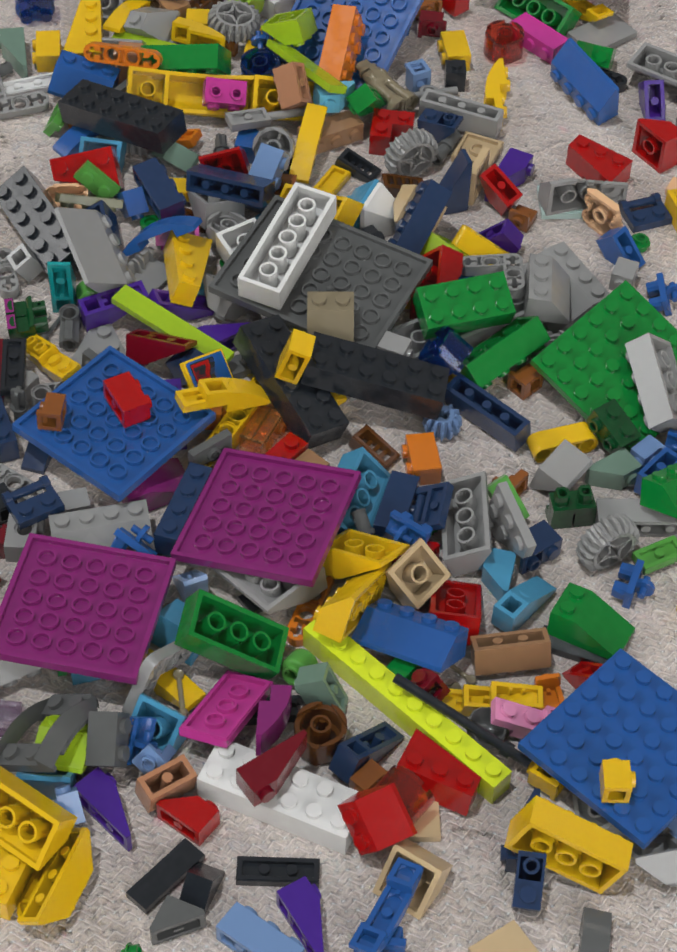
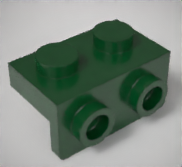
[586,398,642,455]

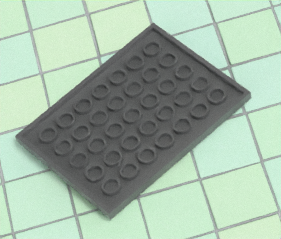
[208,195,433,348]

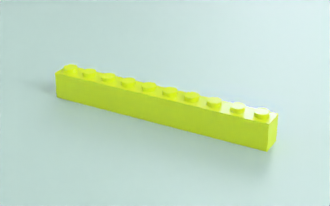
[303,620,512,804]

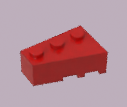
[566,134,633,182]
[49,146,125,189]
[393,728,481,816]

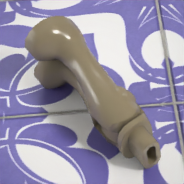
[355,59,419,112]

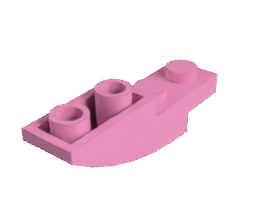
[491,697,555,739]

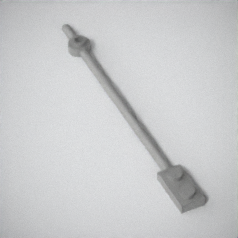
[225,85,458,132]

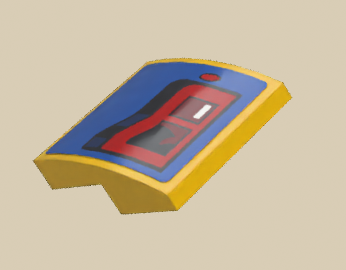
[179,348,233,388]

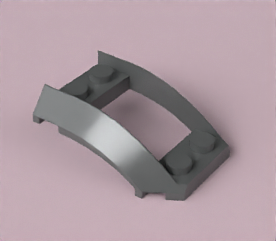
[0,694,99,773]

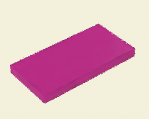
[179,670,274,748]

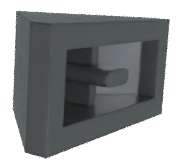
[149,895,206,946]

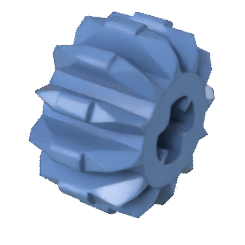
[422,404,462,442]

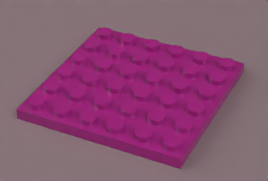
[170,447,361,587]
[0,533,176,685]

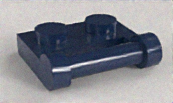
[618,192,673,233]
[1,475,65,530]
[413,481,454,531]

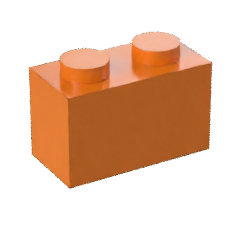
[401,432,442,485]

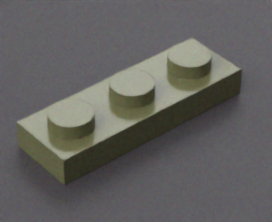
[55,192,123,212]

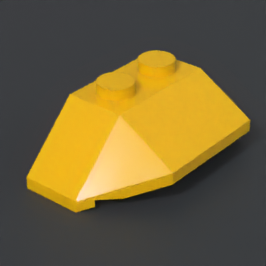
[17,827,93,925]

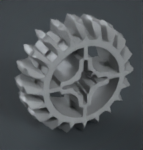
[207,0,261,44]
[383,127,439,177]
[575,513,640,572]

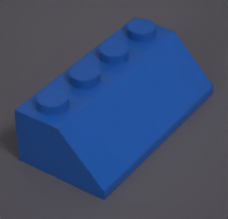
[550,38,619,126]
[351,598,469,673]

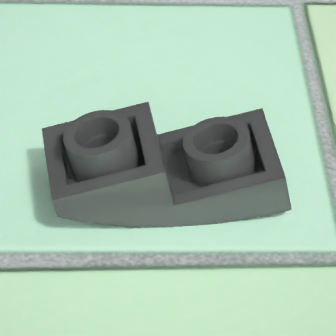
[578,907,612,952]

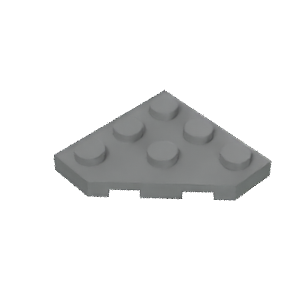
[71,323,126,367]
[489,481,537,558]

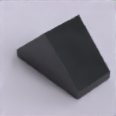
[179,862,225,914]

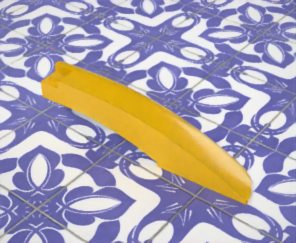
[126,66,315,121]

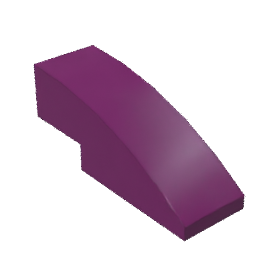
[256,684,292,756]

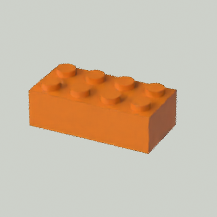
[319,4,366,81]

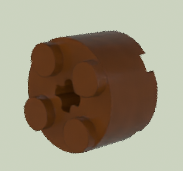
[294,701,347,766]

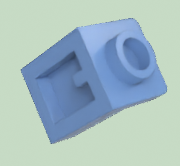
[132,744,177,775]

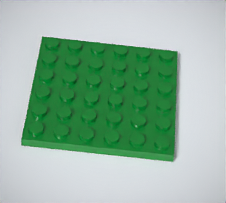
[530,280,677,452]

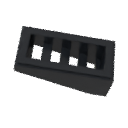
[335,147,382,183]

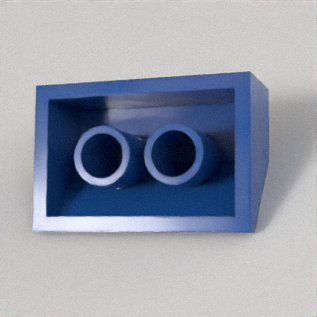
[47,50,121,98]

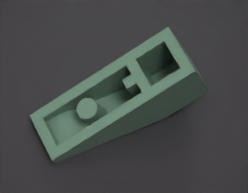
[0,27,28,78]

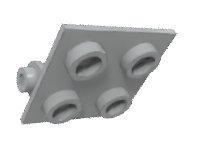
[126,246,167,295]

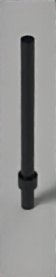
[392,673,532,768]

